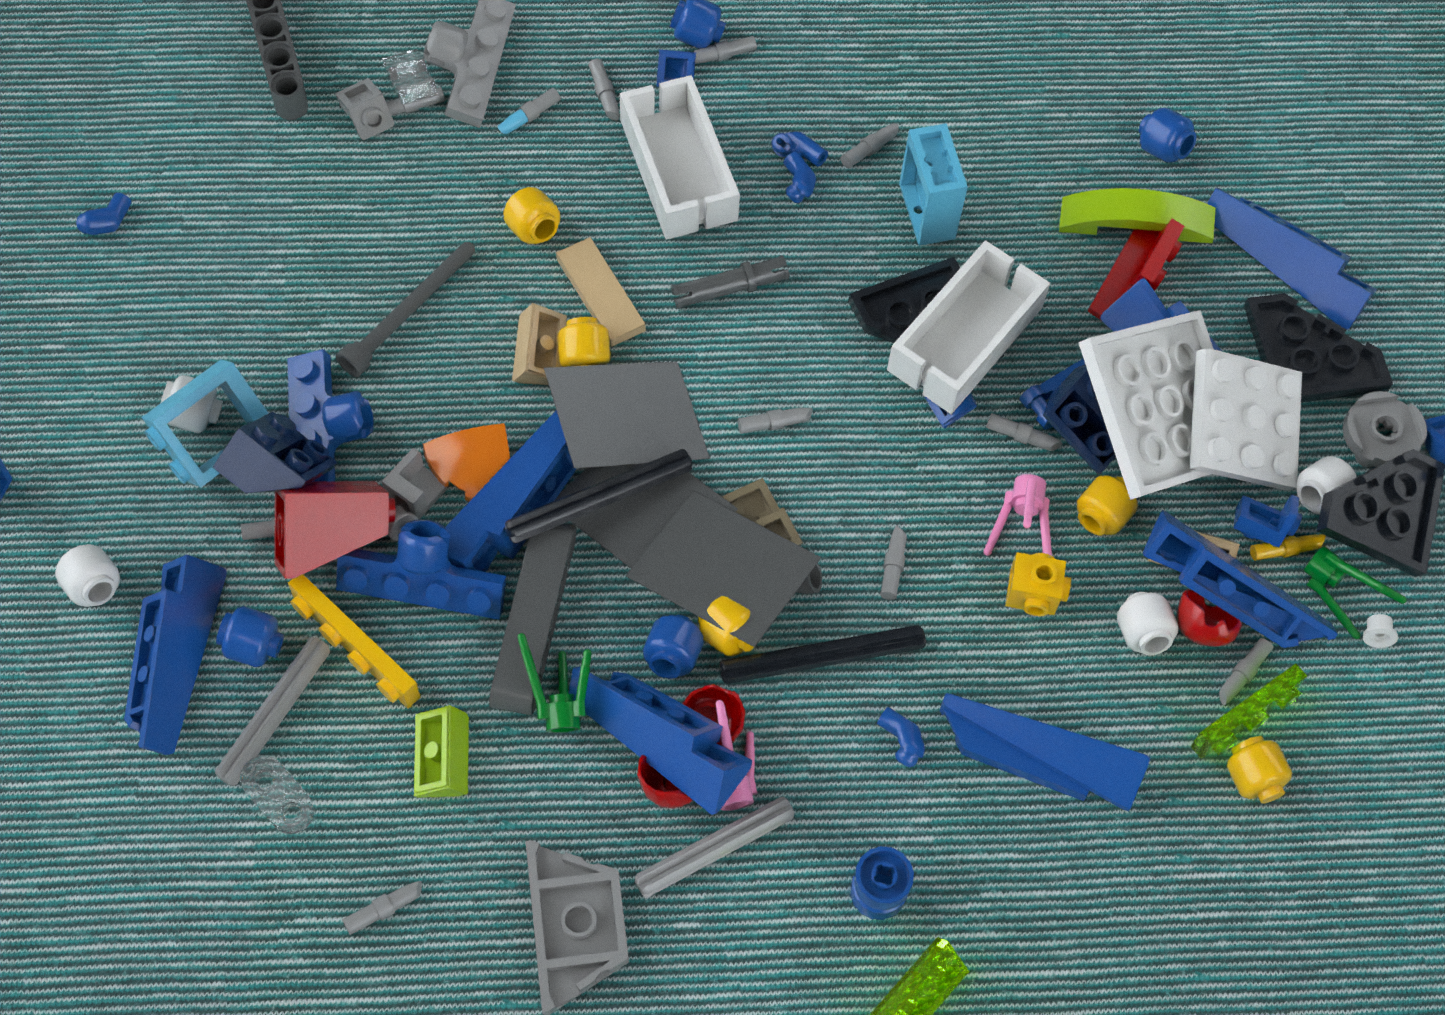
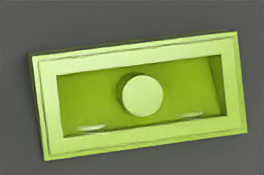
[414,705,469,798]

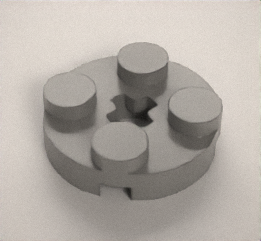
[1343,391,1427,468]

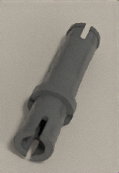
[671,255,789,309]

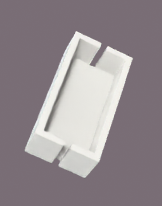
[620,75,740,240]
[887,240,1050,414]

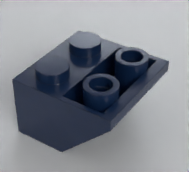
[1043,364,1116,474]
[213,412,338,493]

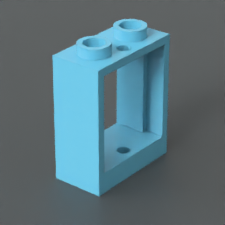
[899,123,968,246]
[141,359,269,488]

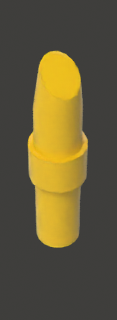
[1250,534,1326,561]

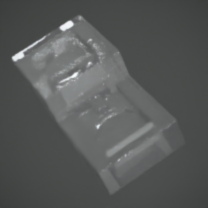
[382,49,438,105]

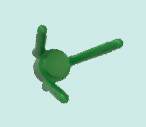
[1304,546,1407,639]
[517,633,592,733]

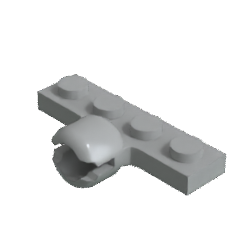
[423,0,516,128]

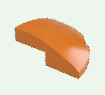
[423,423,510,502]

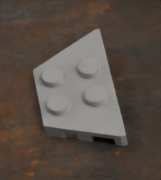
[525,840,629,1015]

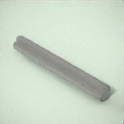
[215,637,330,786]
[635,797,794,897]

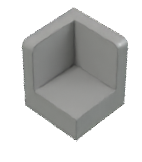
[382,448,447,520]

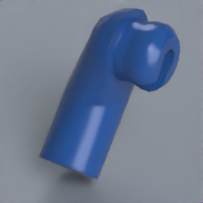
[771,132,828,167]
[783,151,816,204]
[76,193,132,235]
[877,707,925,767]

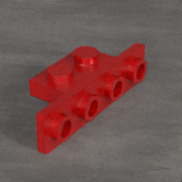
[1088,218,1185,320]

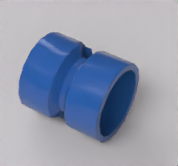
[850,846,914,920]

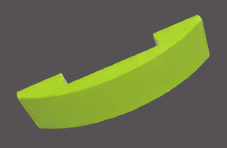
[1059,188,1216,243]

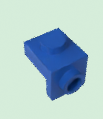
[1233,494,1302,548]

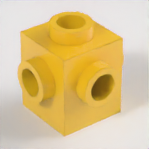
[1005,552,1071,616]

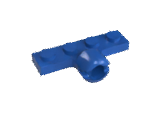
[287,349,374,482]
[336,519,506,620]

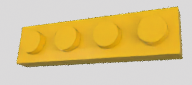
[288,575,421,709]

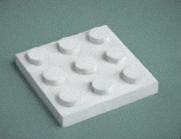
[1190,348,1302,491]

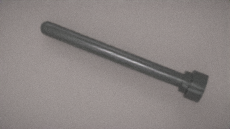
[335,242,475,378]

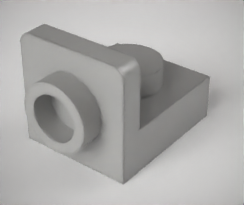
[335,78,394,140]

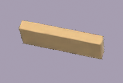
[556,237,646,347]

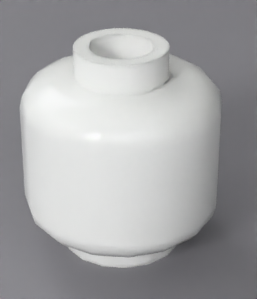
[161,375,223,433]
[1296,456,1357,515]
[55,544,120,607]
[1117,592,1178,655]

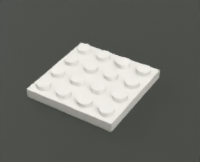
[1078,310,1213,500]

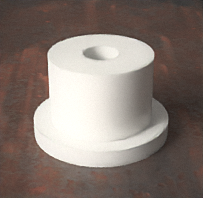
[388,506,418,541]
[1363,614,1398,648]

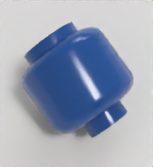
[669,0,726,49]
[1139,107,1197,163]
[216,606,284,668]
[643,615,704,679]

